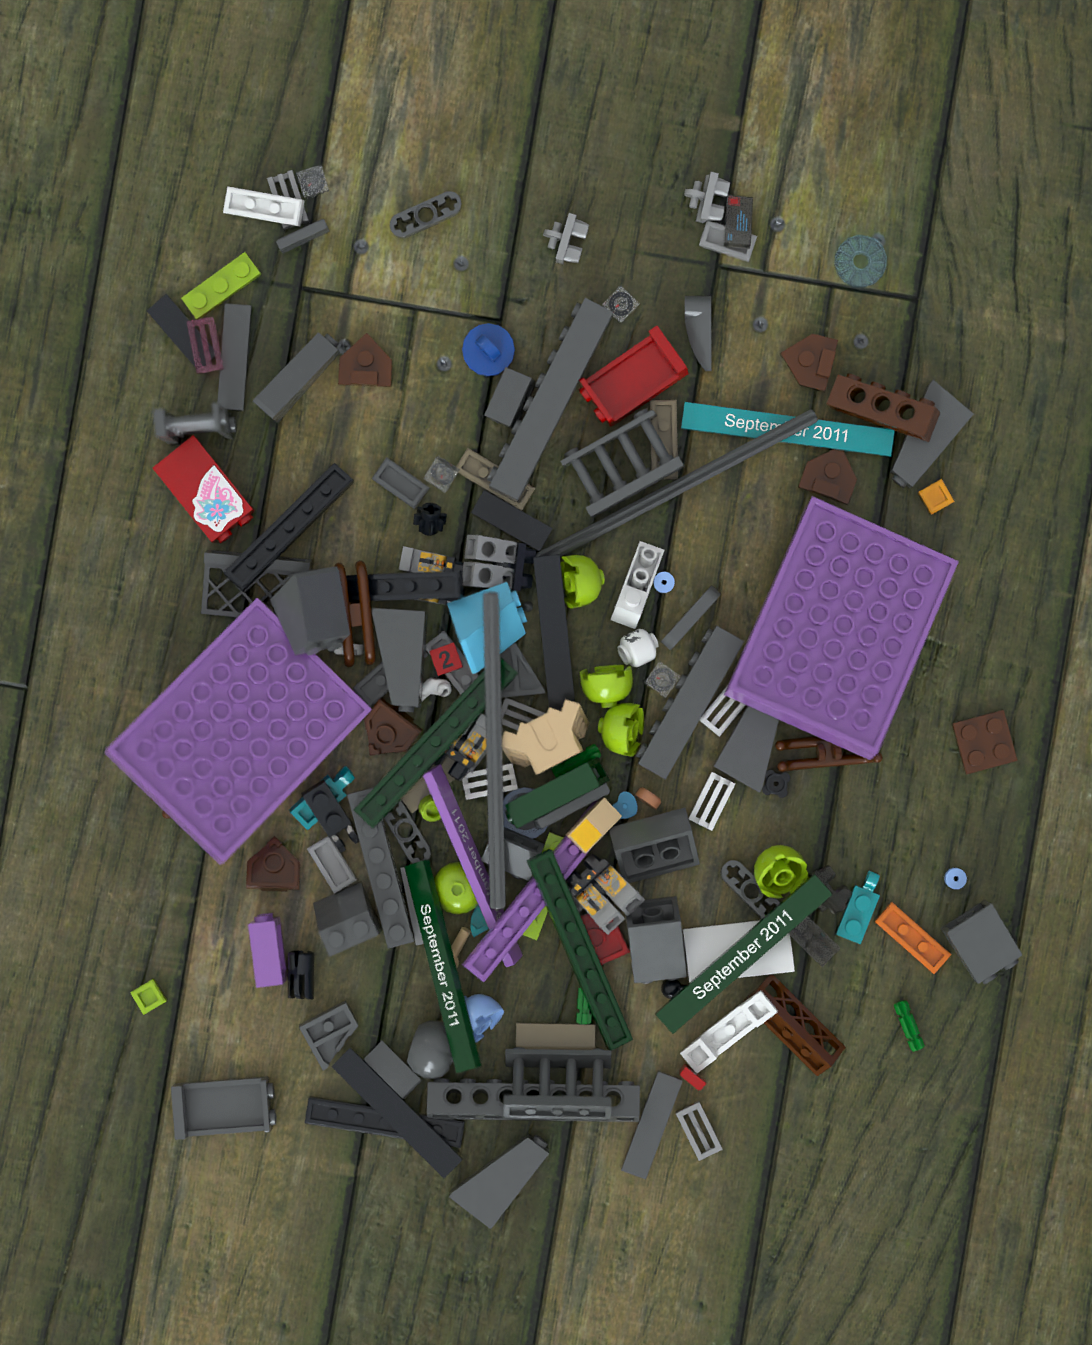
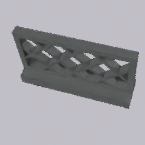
[201,549,313,617]

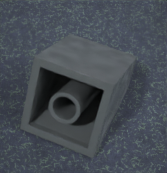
[270,566,350,655]
[313,882,382,957]
[626,896,687,984]
[940,900,1022,984]

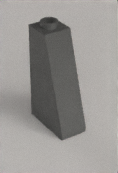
[253,332,340,423]
[890,380,974,489]
[372,608,428,712]
[713,706,779,793]
[449,1134,549,1229]

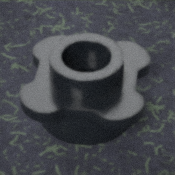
[762,770,790,798]

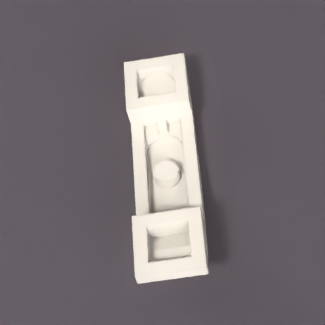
[680,991,778,1074]

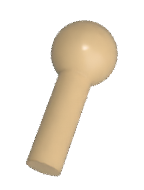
[451,927,471,968]

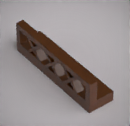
[743,974,846,1076]

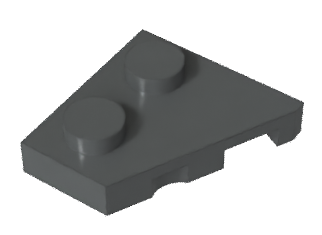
[500,643,545,698]
[299,1000,358,1070]

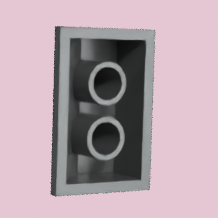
[609,808,700,883]

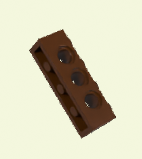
[826,373,940,442]

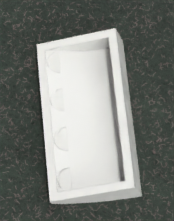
[683,920,795,983]

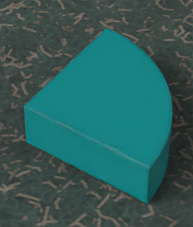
[470,905,489,937]

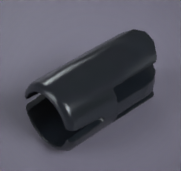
[288,950,314,1000]

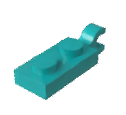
[289,766,355,830]
[835,871,880,944]

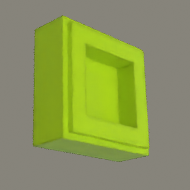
[130,978,167,1015]

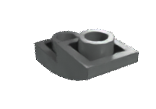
[363,1041,422,1099]

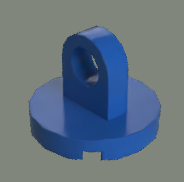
[462,323,515,376]

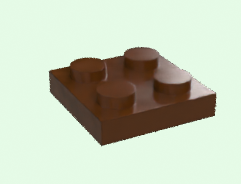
[951,710,1018,775]

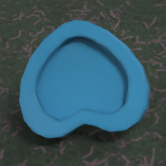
[612,791,637,819]

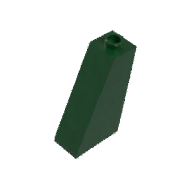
[505,757,610,828]

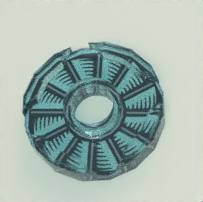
[834,235,887,288]

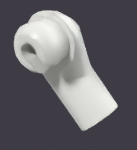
[422,678,452,701]

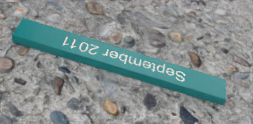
[681,402,895,457]

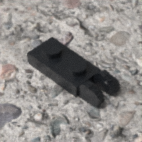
[301,779,360,853]

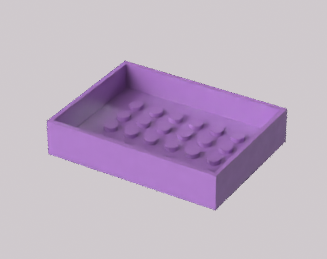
[724,496,959,760]
[105,598,372,865]

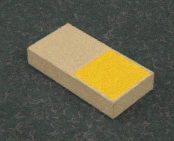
[566,797,622,854]

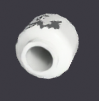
[617,629,659,667]

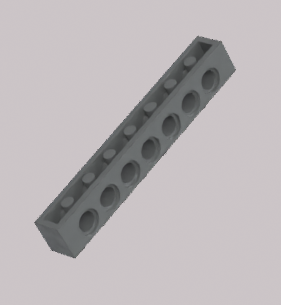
[427,1078,640,1122]

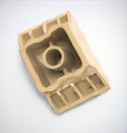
[502,699,589,775]

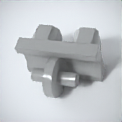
[684,172,730,223]
[543,213,589,264]

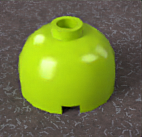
[560,555,605,608]
[580,665,633,708]
[598,703,644,757]
[754,845,808,899]
[434,861,478,915]

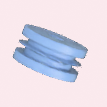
[653,572,675,593]
[944,868,967,889]

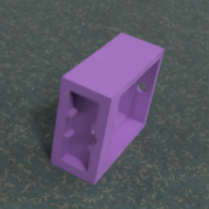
[248,913,288,988]

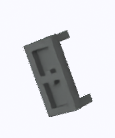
[484,367,536,429]

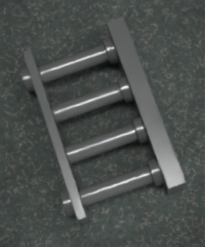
[153,403,237,446]
[560,408,685,518]
[504,1047,611,1120]

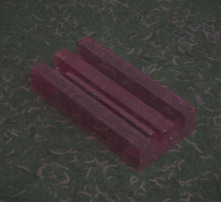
[187,317,224,374]

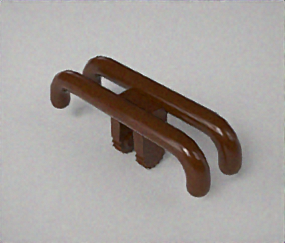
[334,560,376,668]
[775,736,883,772]

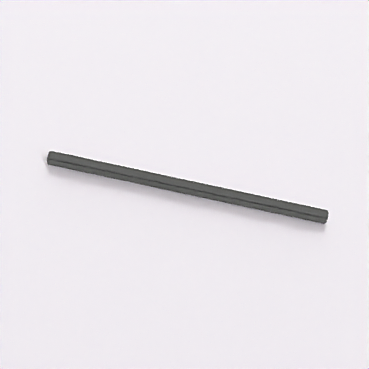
[536,410,818,557]
[483,592,506,909]

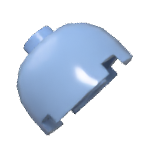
[464,994,504,1042]

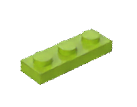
[181,252,261,320]

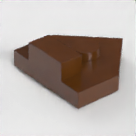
[338,333,393,387]
[780,334,838,392]
[798,449,857,505]
[364,698,423,756]
[246,836,301,892]

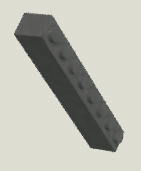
[487,298,613,503]

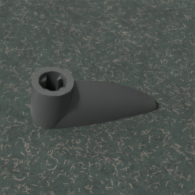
[685,295,712,371]

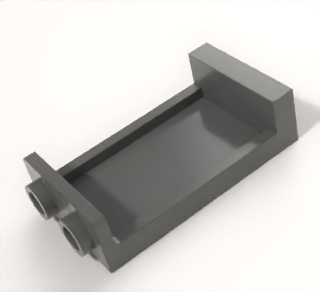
[171,1076,277,1140]

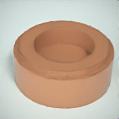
[635,787,661,810]

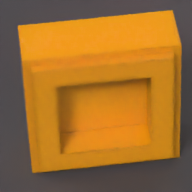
[918,479,955,515]

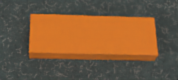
[874,902,952,974]

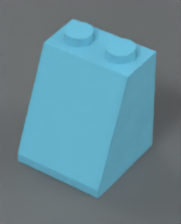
[447,582,527,674]

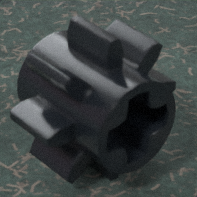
[413,503,447,536]

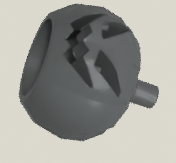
[407,1020,453,1079]

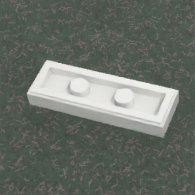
[223,187,305,227]

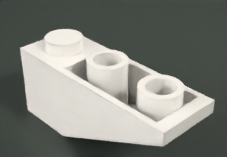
[611,541,664,629]

